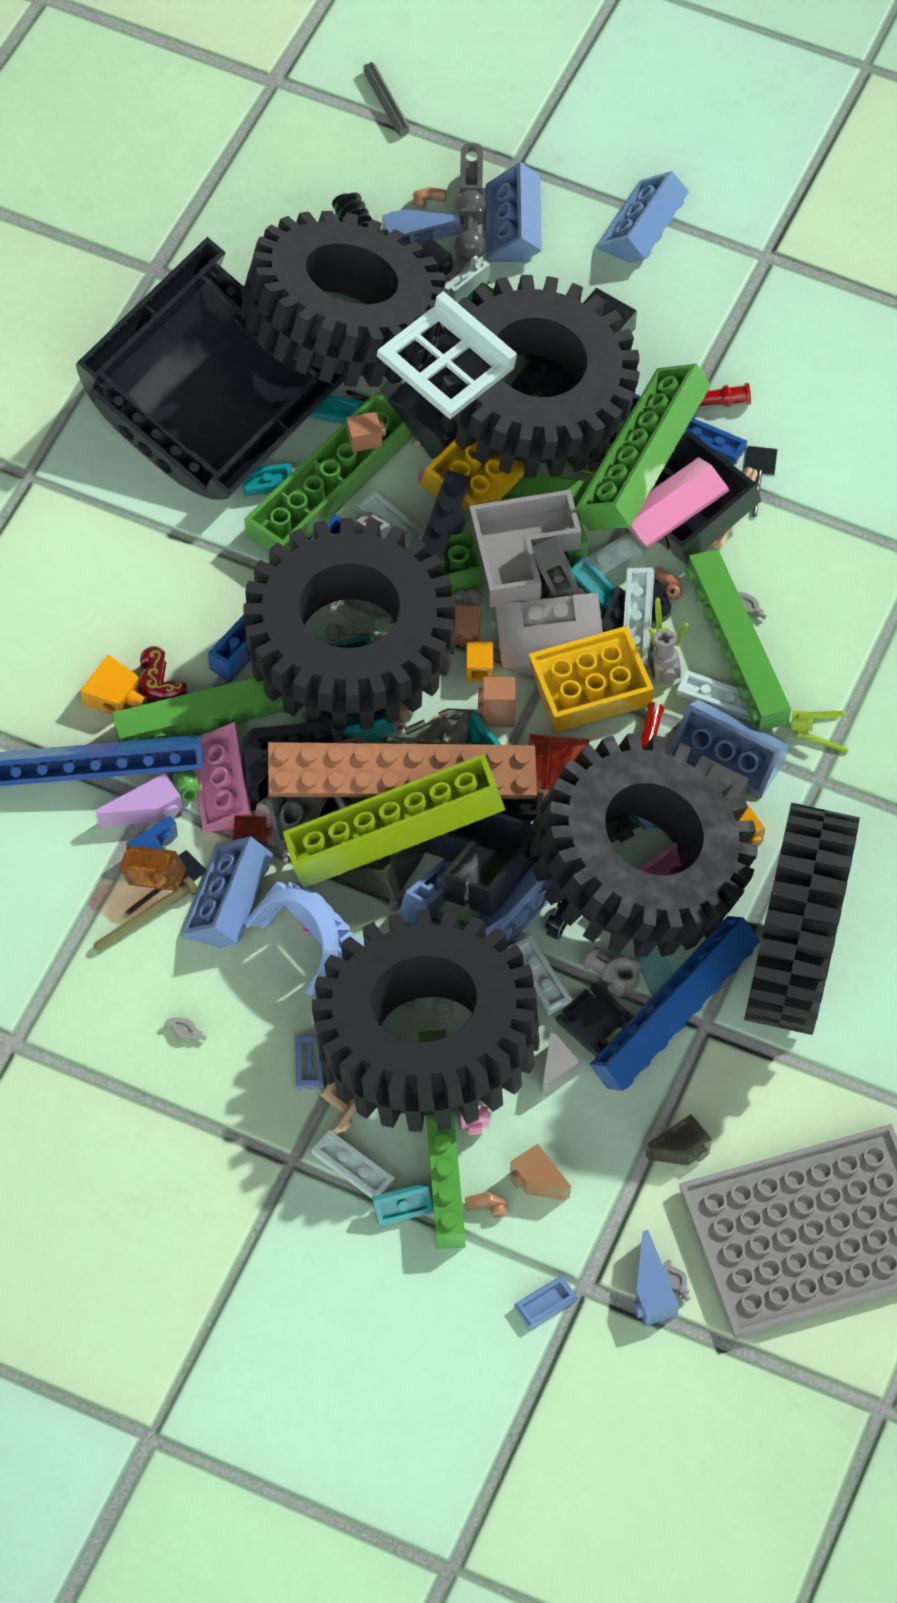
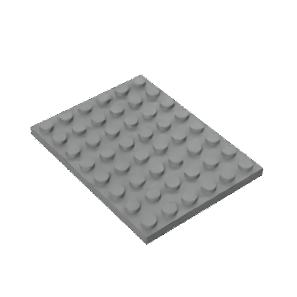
[679,1124,897,1339]

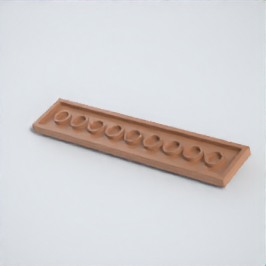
[268,742,537,799]

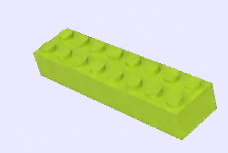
[283,754,505,888]

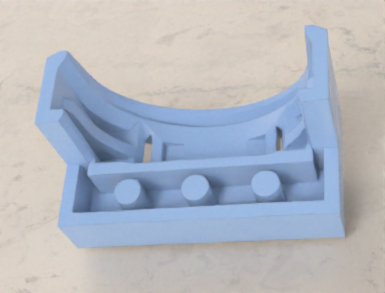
[244,882,364,997]

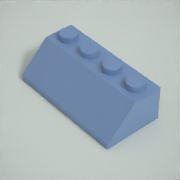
[486,162,542,262]
[596,171,689,263]
[668,700,790,797]
[180,836,273,948]
[479,864,553,946]

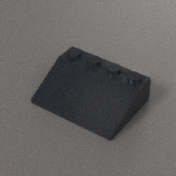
[387,355,457,459]

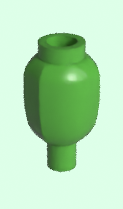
[173,770,200,802]

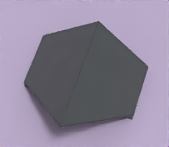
[267,797,326,847]

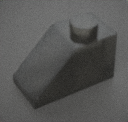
[645,1114,712,1165]

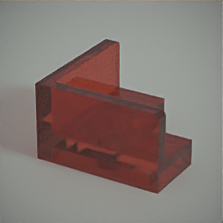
[528,734,590,790]

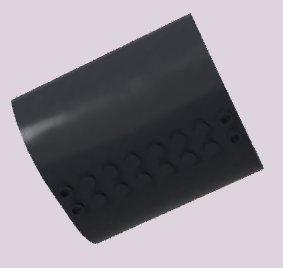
[76,236,344,500]

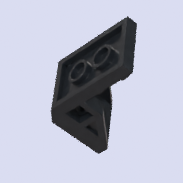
[242,720,333,811]

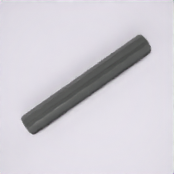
[363,62,409,136]

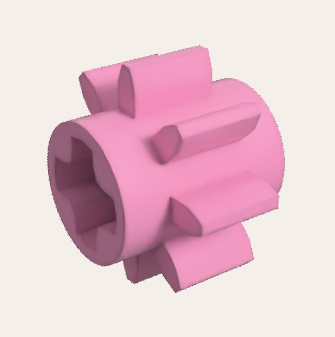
[460,1101,489,1135]

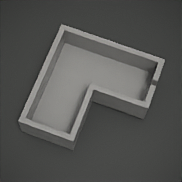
[469,490,581,608]

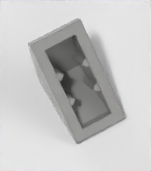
[542,1033,580,1095]

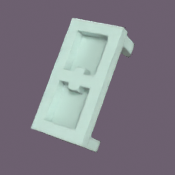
[444,255,490,303]

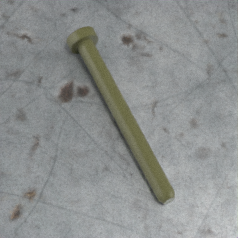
[93,876,199,952]

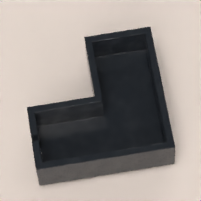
[657,430,761,565]
[423,813,539,916]

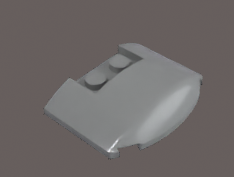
[495,593,603,677]

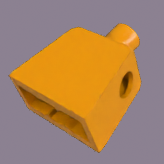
[80,654,148,714]

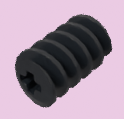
[332,192,372,228]

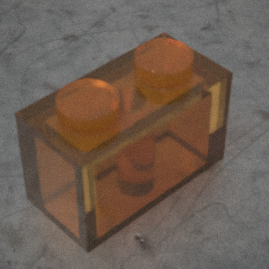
[119,845,186,891]

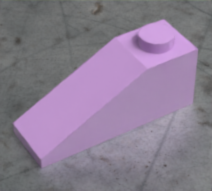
[95,773,182,827]

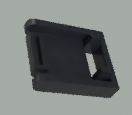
[555,982,634,1057]

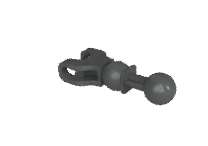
[455,143,486,261]

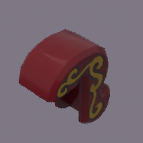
[140,646,188,703]

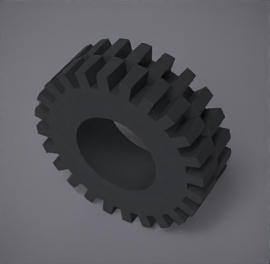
[241,211,449,387]
[431,275,640,478]
[243,518,455,730]
[530,733,758,957]
[744,802,860,1035]
[312,910,540,1132]

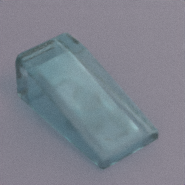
[635,947,674,996]

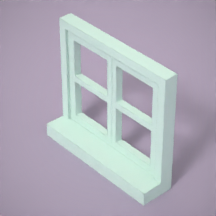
[377,291,517,419]

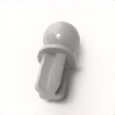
[452,588,484,606]

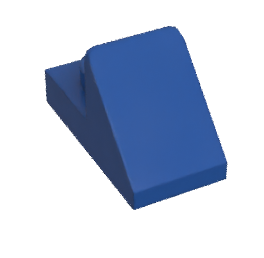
[126,816,178,865]

